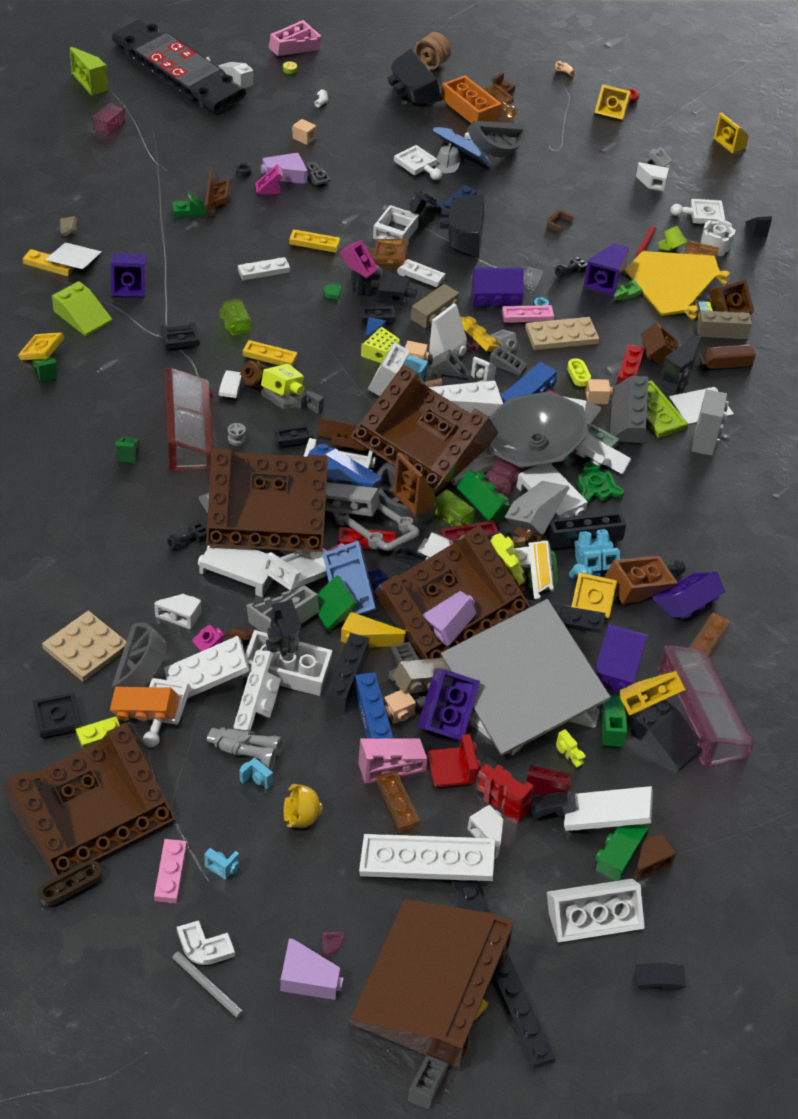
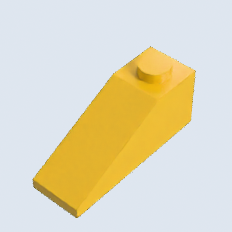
[341,612,406,647]
[620,671,685,715]

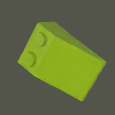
[70,47,108,96]
[52,281,113,336]

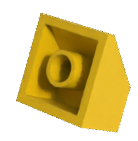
[594,84,631,120]
[714,112,749,153]

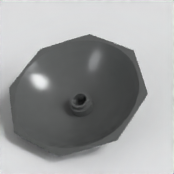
[487,391,589,468]

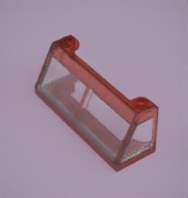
[165,368,213,470]

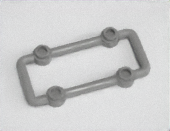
[329,503,419,551]

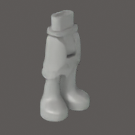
[207,727,284,771]

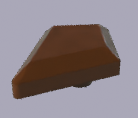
[227,627,262,645]

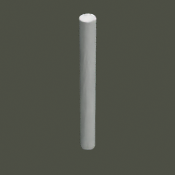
[172,951,244,1018]

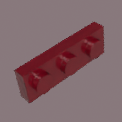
[440,521,499,543]

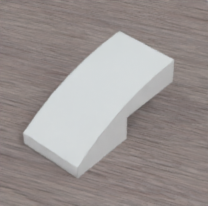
[219,370,243,398]

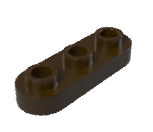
[38,860,102,906]

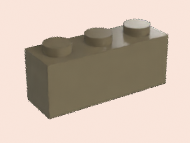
[411,284,459,328]
[697,311,752,339]
[392,658,450,694]

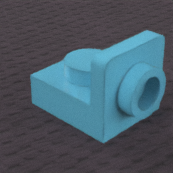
[240,758,273,789]
[204,848,240,880]

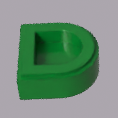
[324,284,342,300]

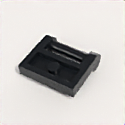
[161,322,200,349]

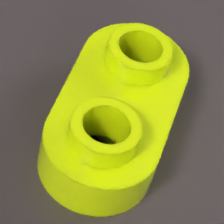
[567,359,591,387]

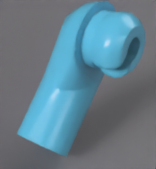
[569,563,593,579]

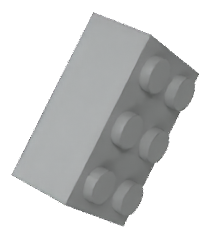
[691,389,729,456]

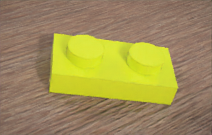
[76,717,120,749]

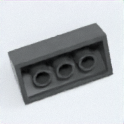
[610,376,648,443]

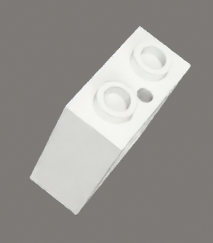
[373,205,419,248]
[368,342,409,396]

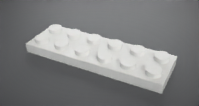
[359,834,496,881]

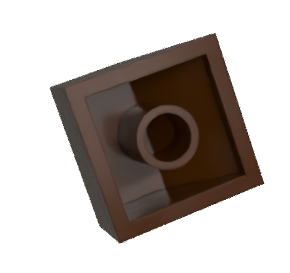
[709,279,754,313]
[641,322,679,364]

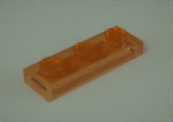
[686,612,730,663]
[376,770,420,832]

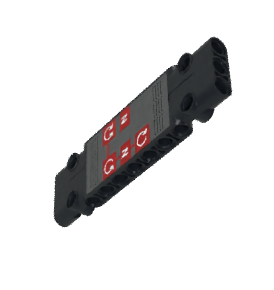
[112,19,246,113]

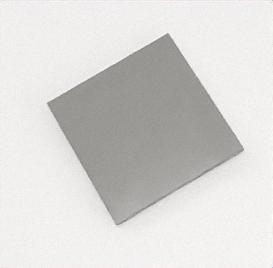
[441,599,610,756]

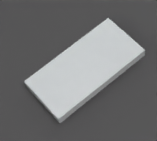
[564,786,653,831]

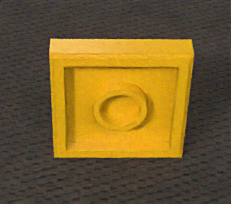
[18,333,65,360]
[572,573,617,619]

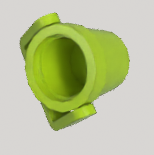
[658,226,688,251]

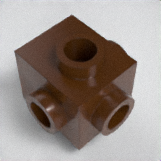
[240,360,266,390]

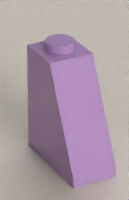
[260,153,308,184]
[423,591,476,646]
[280,939,344,1000]

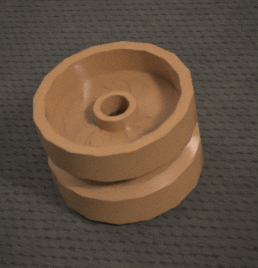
[414,32,451,70]

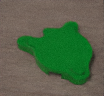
[577,462,624,503]

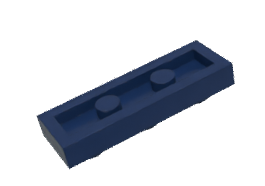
[437,185,477,213]

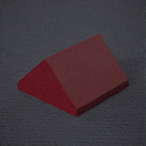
[526,765,572,796]

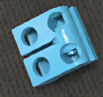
[575,529,620,571]

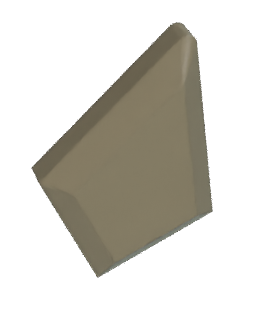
[60,216,78,236]

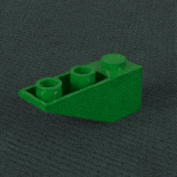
[601,695,627,747]

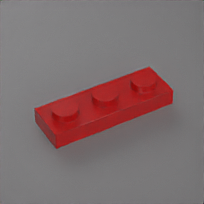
[617,344,645,382]
[338,527,396,551]

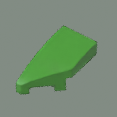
[614,280,643,300]

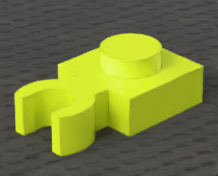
[556,729,586,768]

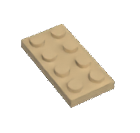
[525,317,599,350]

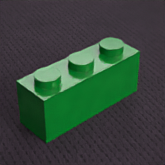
[456,469,511,524]
[595,823,650,881]

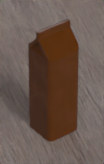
[698,345,756,369]

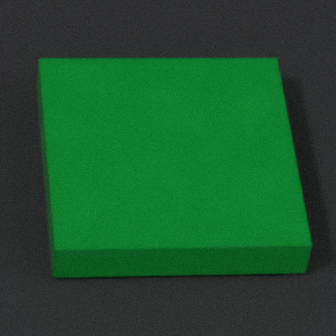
[317,575,358,630]

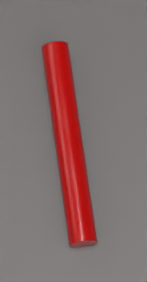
[636,226,656,257]

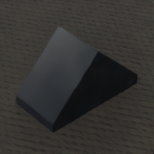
[746,216,772,238]

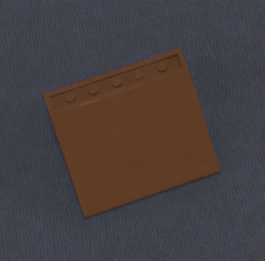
[350,364,499,494]
[206,449,328,552]
[373,525,531,659]
[2,723,176,878]
[350,899,514,1069]

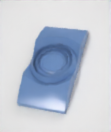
[433,127,492,167]
[322,541,377,622]

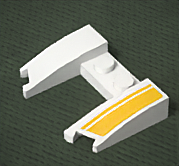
[515,540,554,601]

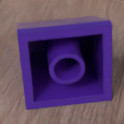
[583,243,629,295]
[110,253,147,297]
[594,624,647,693]

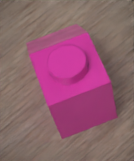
[339,240,378,278]

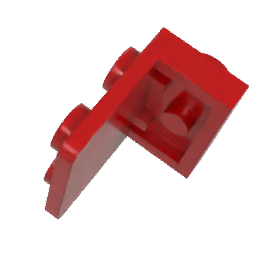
[427,734,481,787]

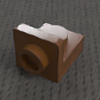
[492,72,515,96]
[514,526,546,545]

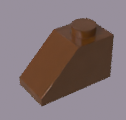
[634,833,676,881]

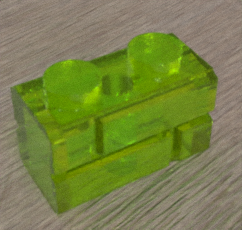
[219,298,251,336]
[435,490,475,527]

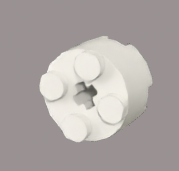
[701,219,736,256]

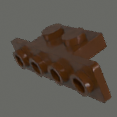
[204,167,232,216]
[317,418,367,452]

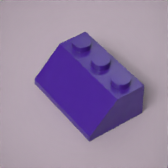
[471,267,524,306]
[652,571,725,619]
[417,669,480,741]

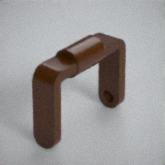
[547,210,574,232]

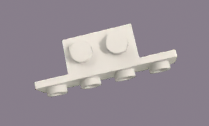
[576,435,631,474]
[234,650,281,731]

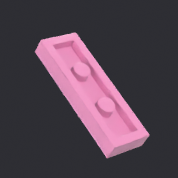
[502,305,554,323]
[154,839,187,903]

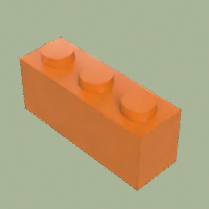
[110,687,180,721]

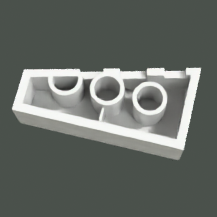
[429,380,503,416]

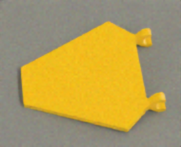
[625,251,730,319]

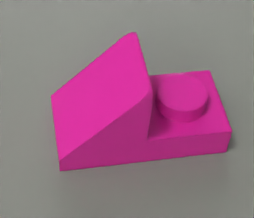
[255,164,283,194]

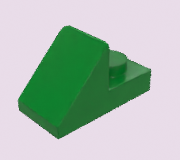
[172,191,206,217]
[32,357,57,382]
[115,437,140,463]

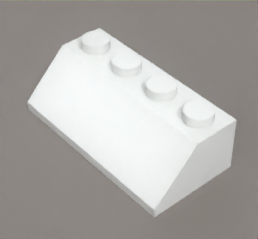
[547,879,645,942]

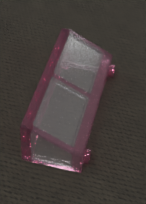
[657,645,753,767]

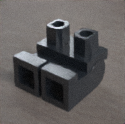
[351,268,380,296]
[266,600,301,657]

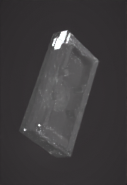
[524,267,544,294]
[261,388,298,410]

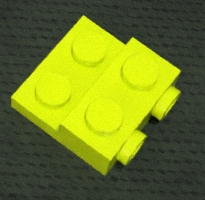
[490,533,525,586]

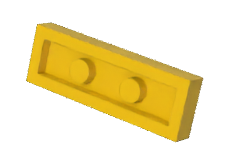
[289,229,340,253]
[23,249,75,276]
[460,316,501,352]
[243,340,298,367]

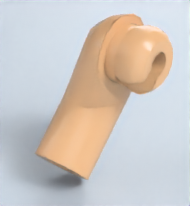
[555,61,575,76]

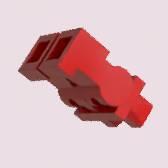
[477,764,534,824]

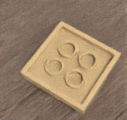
[42,611,126,682]

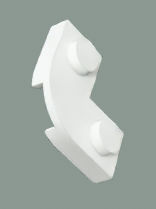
[177,920,235,965]

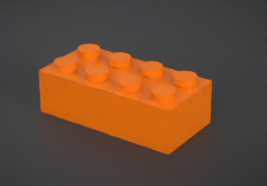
[441,75,502,124]

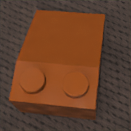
[393,453,435,516]
[605,556,678,604]

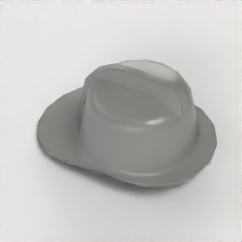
[435,143,461,174]

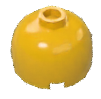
[284,784,322,828]

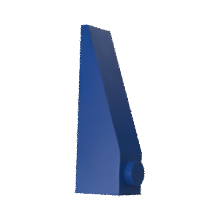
[307,444,383,487]

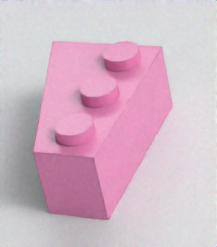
[269,20,322,56]
[358,739,427,784]

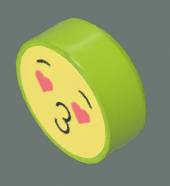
[283,62,297,74]

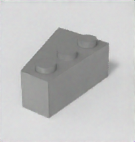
[246,585,319,633]

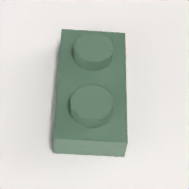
[587,423,619,449]

